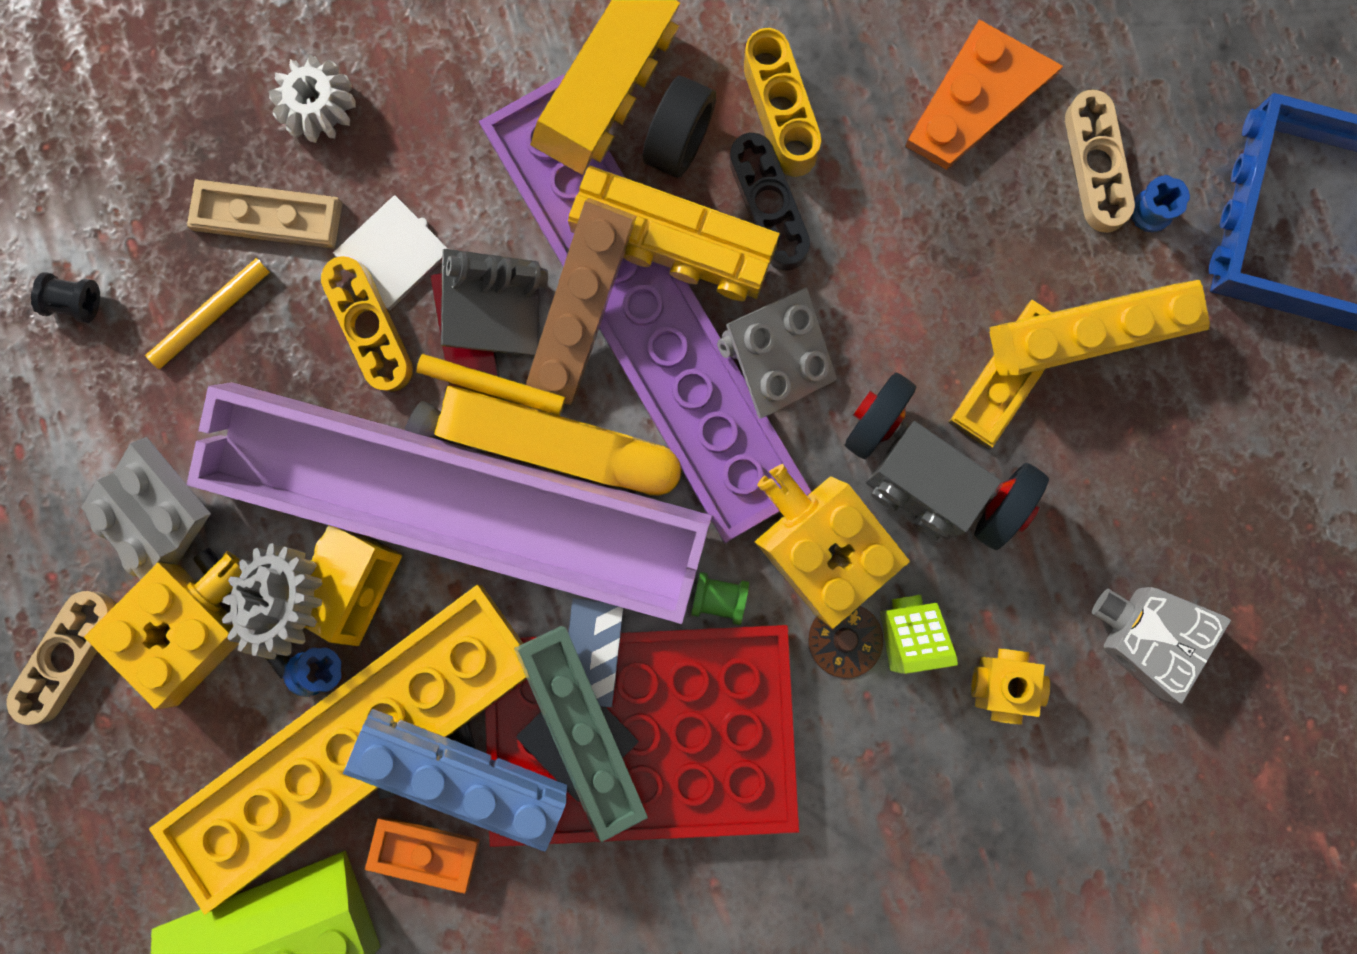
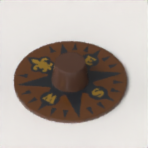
[808,606,884,678]

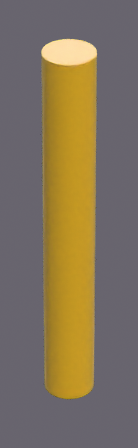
[145,257,270,370]
[416,354,566,416]

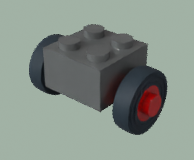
[844,372,1049,551]

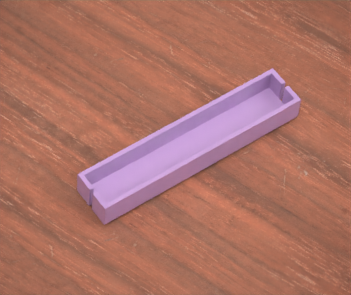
[187,382,712,624]

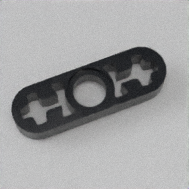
[729,133,810,271]

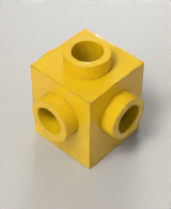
[971,649,1050,725]

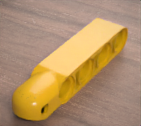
[434,385,682,496]

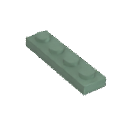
[514,626,648,842]

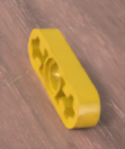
[321,256,413,392]

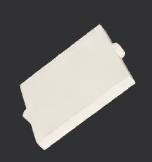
[333,195,448,311]

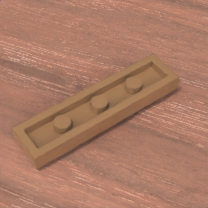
[526,198,637,405]

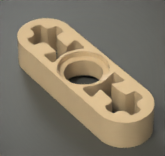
[1065,90,1135,233]
[7,591,116,725]

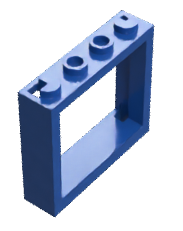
[1209,93,1357,331]

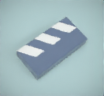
[568,598,624,707]

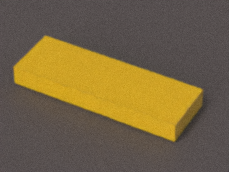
[949,300,1051,450]

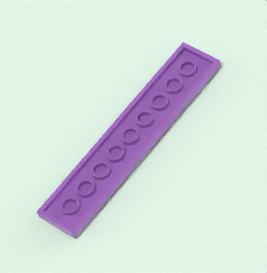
[479,74,811,544]

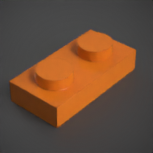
[365,816,480,894]

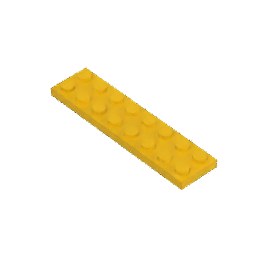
[149,585,527,915]

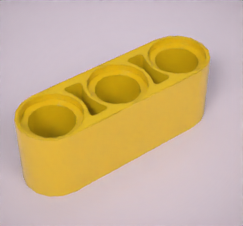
[744,28,821,177]

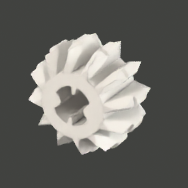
[269,55,356,143]

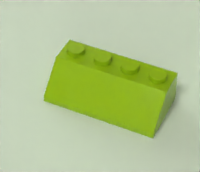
[151,850,381,954]

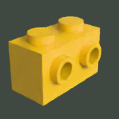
[304,525,403,646]

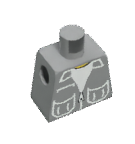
[1092,587,1231,704]

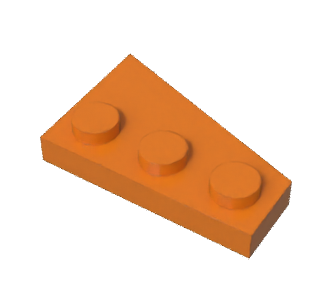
[905,19,1063,170]

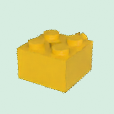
[755,464,910,629]
[84,551,242,710]

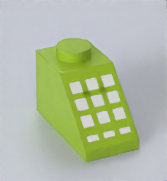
[880,595,958,674]

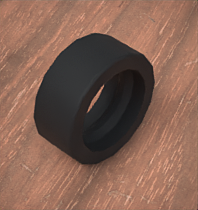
[642,75,716,178]

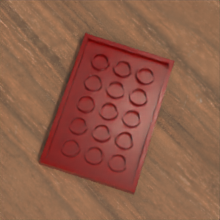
[485,625,799,847]

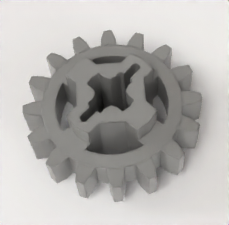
[222,543,322,659]

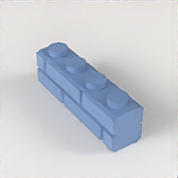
[343,709,567,852]

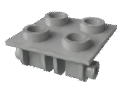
[717,288,837,419]

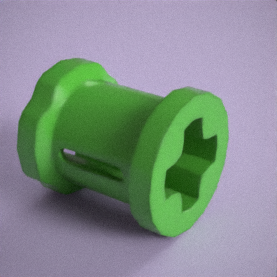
[691,572,749,626]

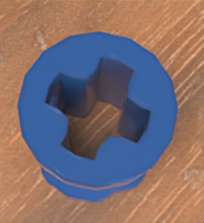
[1131,175,1190,233]
[283,647,342,697]

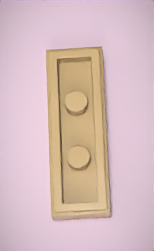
[187,179,343,249]

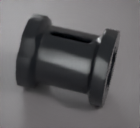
[31,272,100,323]

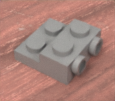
[81,437,211,580]

